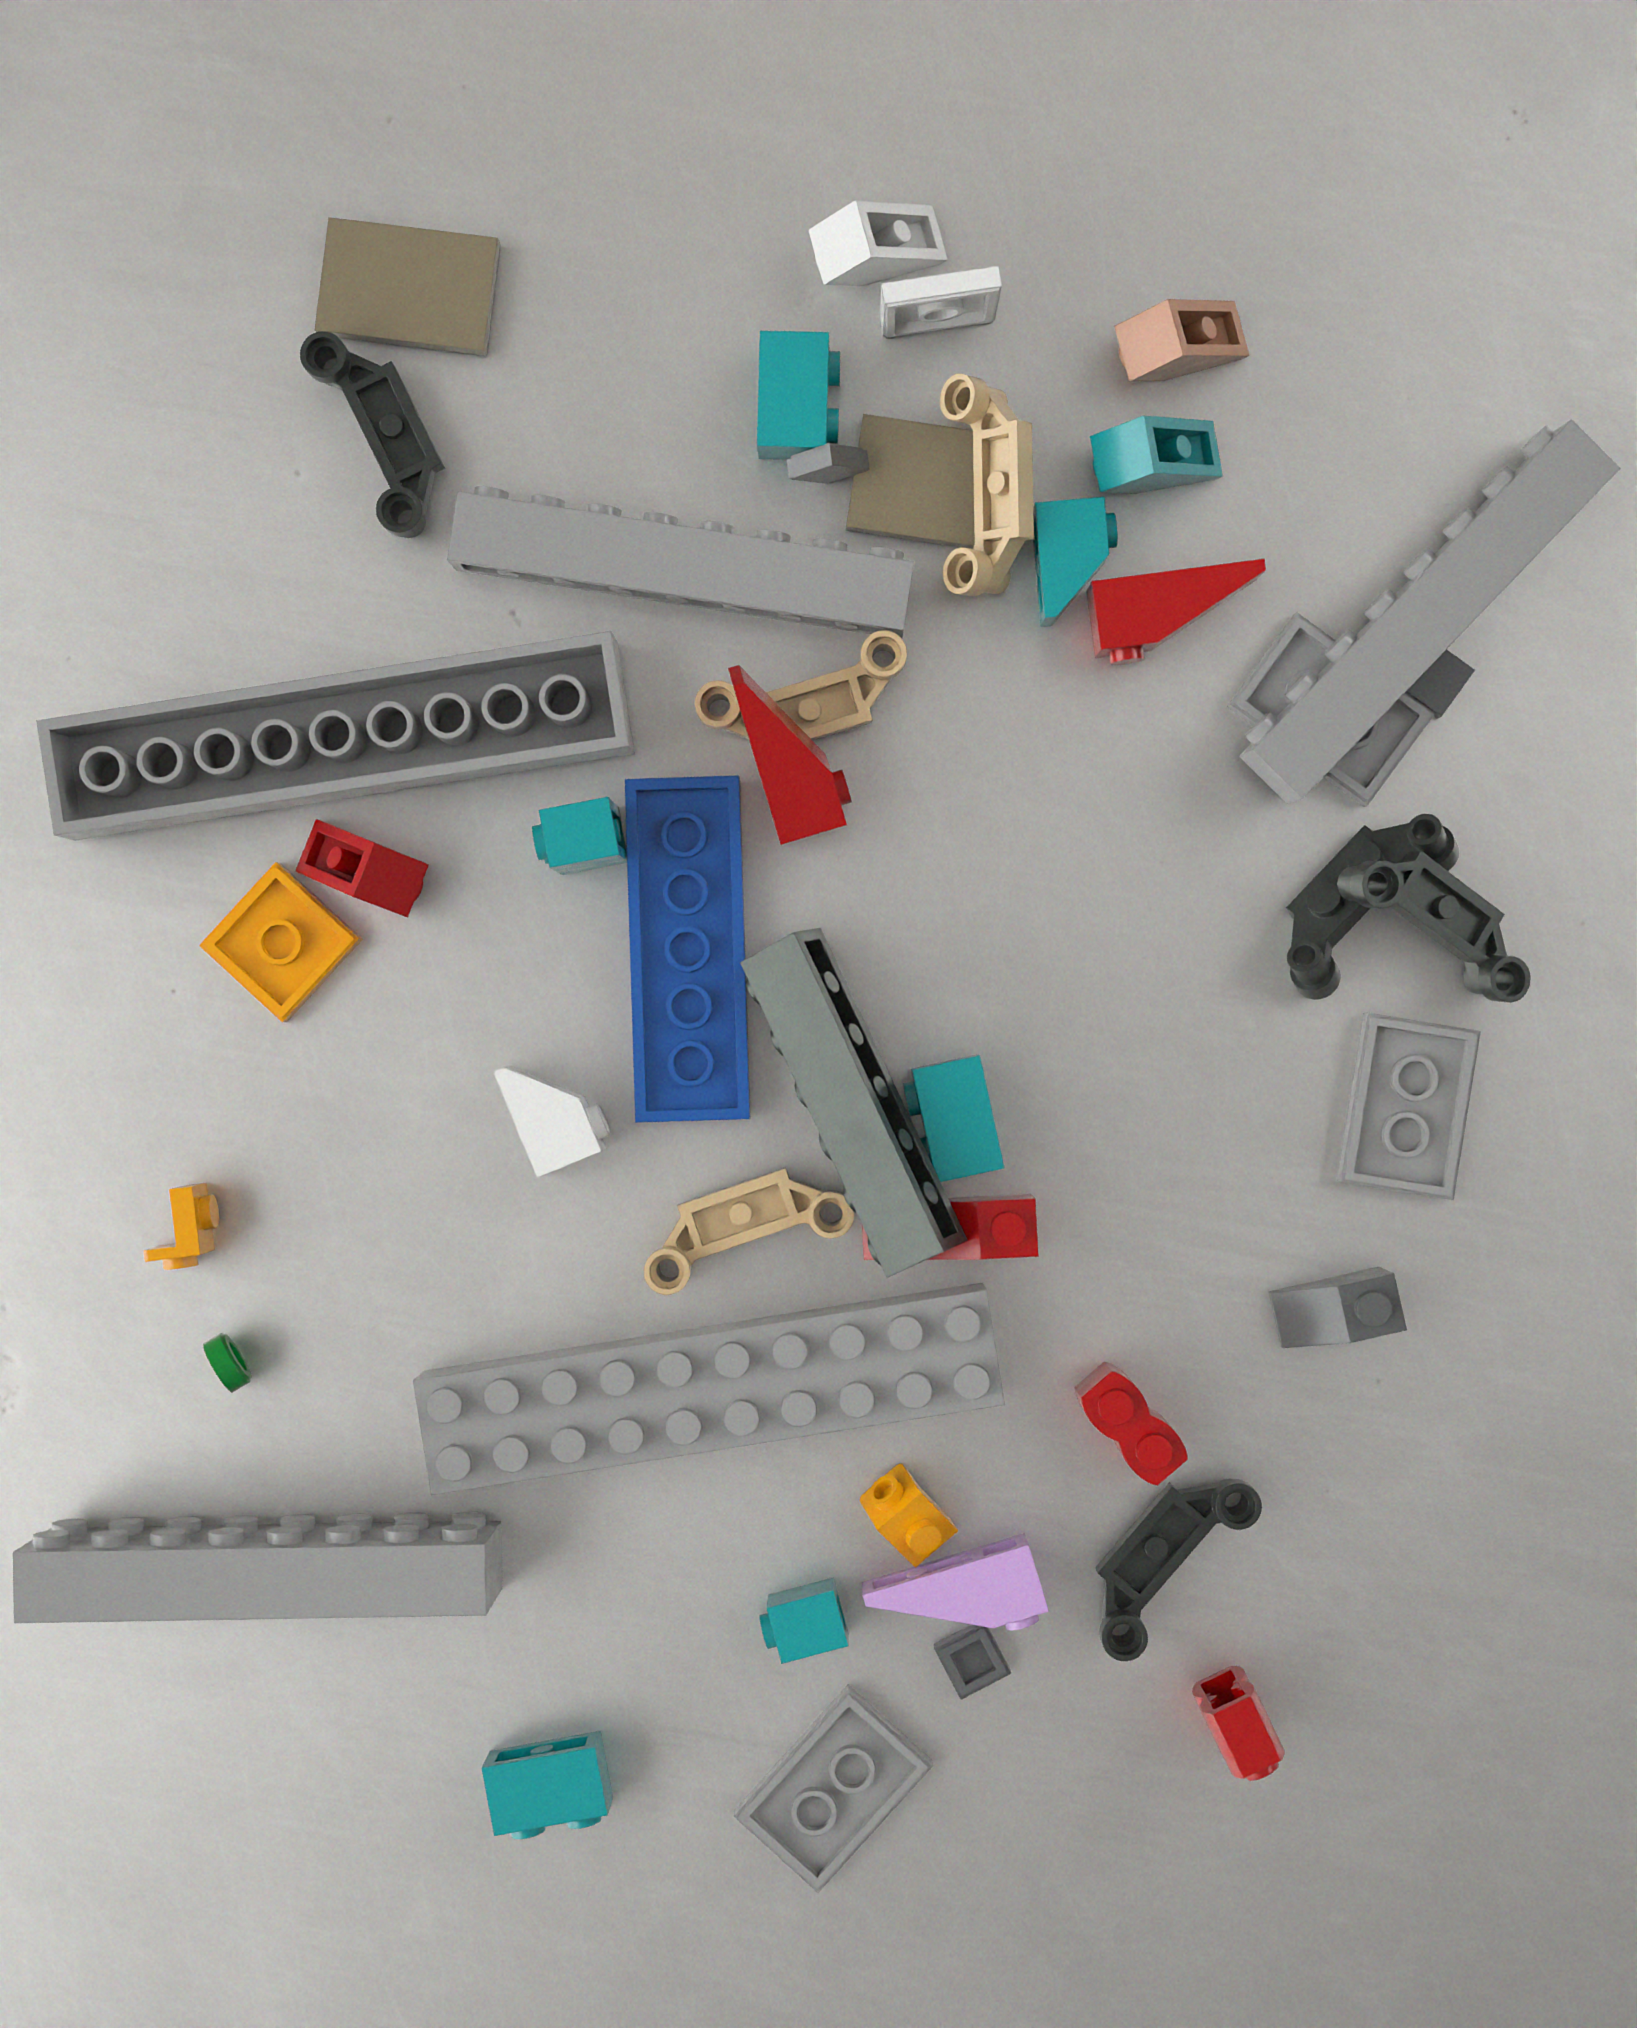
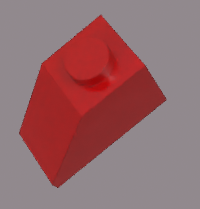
[295,819,429,918]

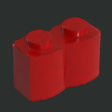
[1074,1362,1188,1486]
[1192,1666,1285,1781]

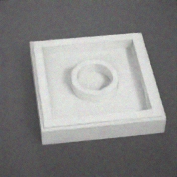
[880,266,1002,338]

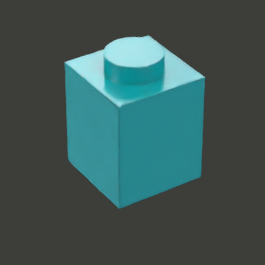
[759,1577,849,1664]

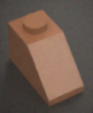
[1114,299,1250,382]

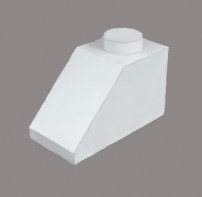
[809,200,948,286]
[493,1066,610,1178]

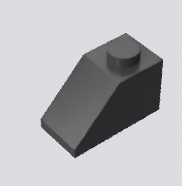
[1268,1267,1407,1348]

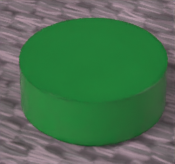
[203,1333,252,1393]

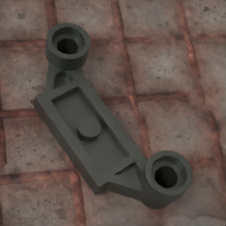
[300,331,445,538]
[1286,814,1459,1000]
[1337,851,1531,1003]
[1095,1479,1262,1661]

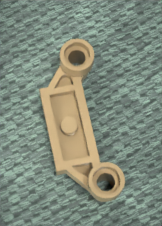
[940,374,1034,596]
[695,630,907,741]
[644,1167,854,1295]

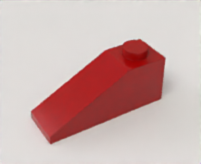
[1086,558,1266,665]
[728,665,852,845]
[862,1194,1039,1260]

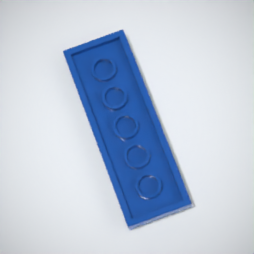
[625,775,751,1123]

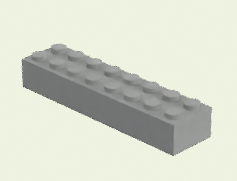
[13,1512,502,1623]

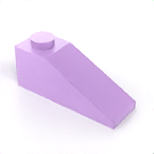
[862,1533,1049,1631]

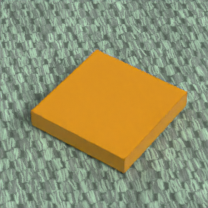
[199,862,363,1022]

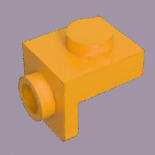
[143,1183,219,1270]
[859,1463,958,1568]

